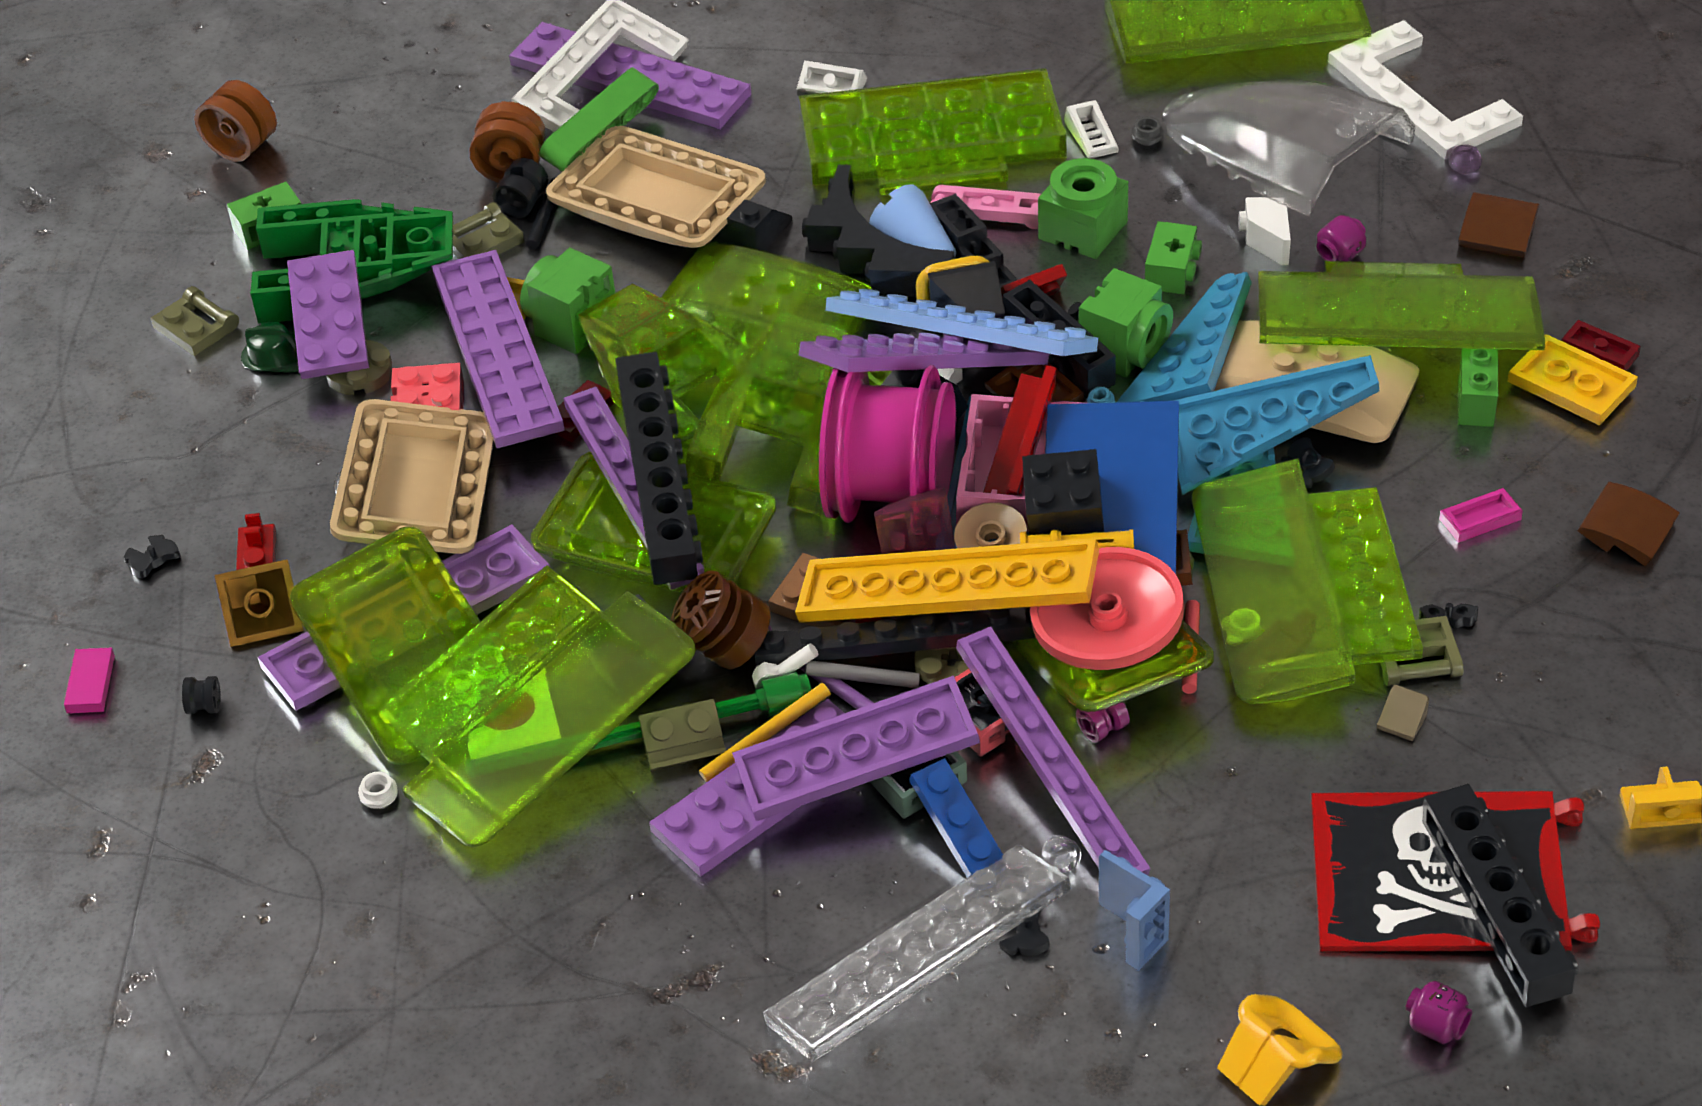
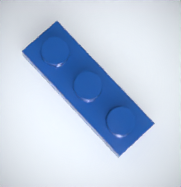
[909,758,1005,880]

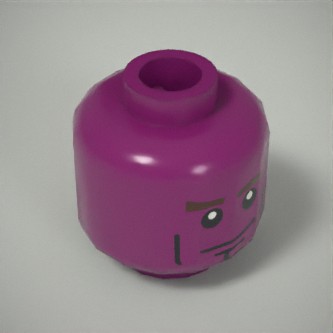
[1316,215,1366,265]
[1405,981,1473,1044]

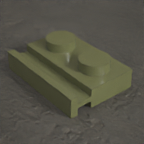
[638,699,726,772]

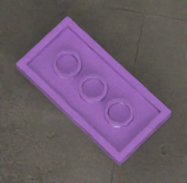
[287,250,369,379]

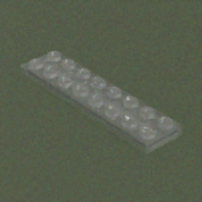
[762,844,1072,1062]

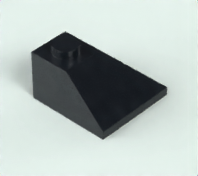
[711,199,792,258]
[928,261,1005,319]

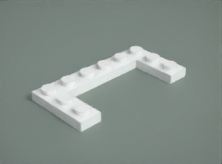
[512,0,689,132]
[1328,20,1523,160]

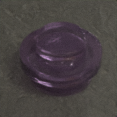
[1449,145,1482,174]

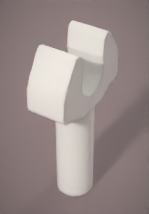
[752,643,818,689]

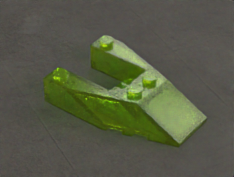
[578,283,789,464]
[686,311,848,516]

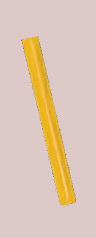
[699,682,831,782]

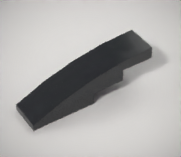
[930,194,1018,289]

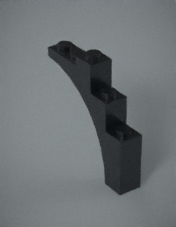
[802,165,955,297]

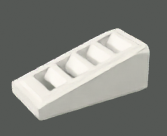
[1064,100,1119,159]

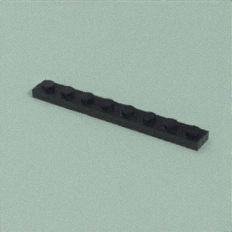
[755,607,1036,667]

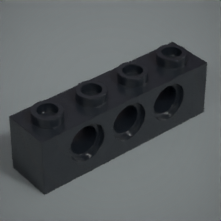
[1003,280,1116,399]

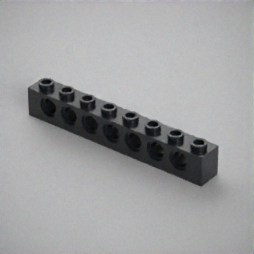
[615,352,703,585]

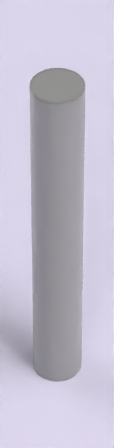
[805,660,920,688]

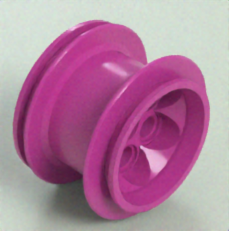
[819,365,956,529]

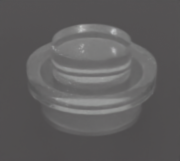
[1041,836,1081,874]

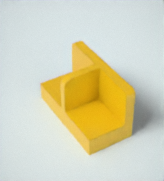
[1620,766,1702,829]

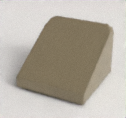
[1377,685,1429,741]

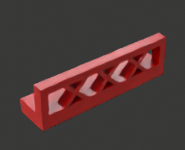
[983,365,1056,496]

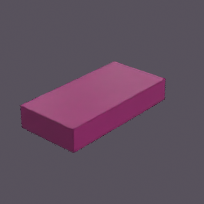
[1439,488,1523,543]
[64,647,115,713]

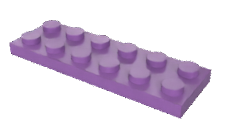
[732,676,980,821]
[649,699,845,877]

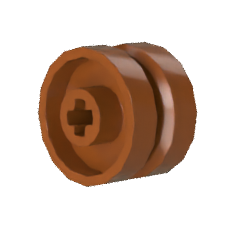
[194,80,277,162]
[470,101,546,183]

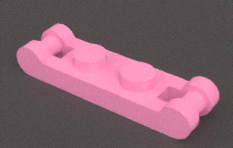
[930,185,1041,229]

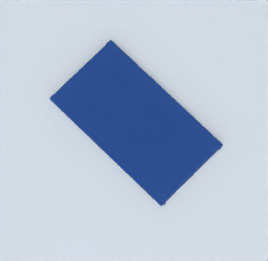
[1045,401,1179,574]

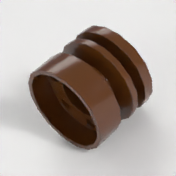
[670,570,771,670]

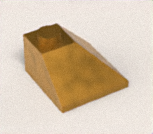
[214,559,304,647]

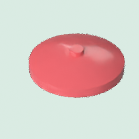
[1030,547,1184,670]

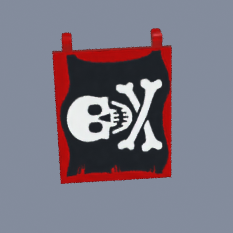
[1311,791,1600,951]

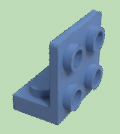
[1099,850,1170,971]

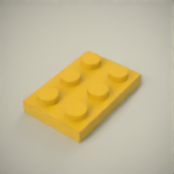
[1507,334,1638,426]

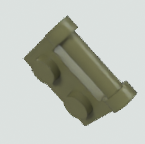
[453,202,524,259]
[151,286,239,356]
[1371,616,1464,686]

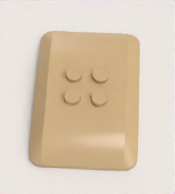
[546,126,766,248]
[1214,320,1419,443]
[330,399,494,554]

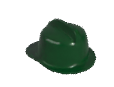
[241,321,299,373]

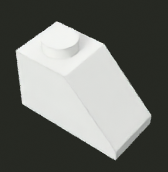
[1239,197,1291,266]

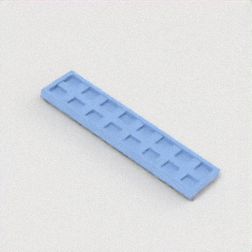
[825,289,1098,356]

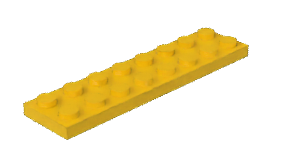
[795,538,1099,623]

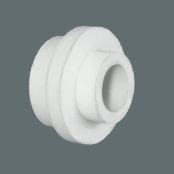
[358,772,398,808]

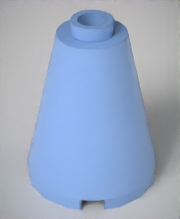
[869,184,956,257]

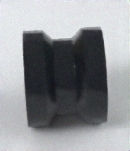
[182,676,221,714]

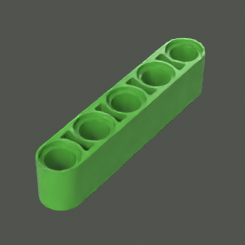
[539,67,659,172]

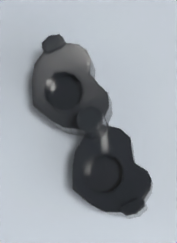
[1419,603,1479,628]

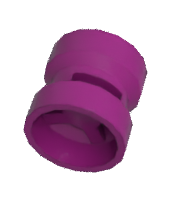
[1076,691,1130,743]

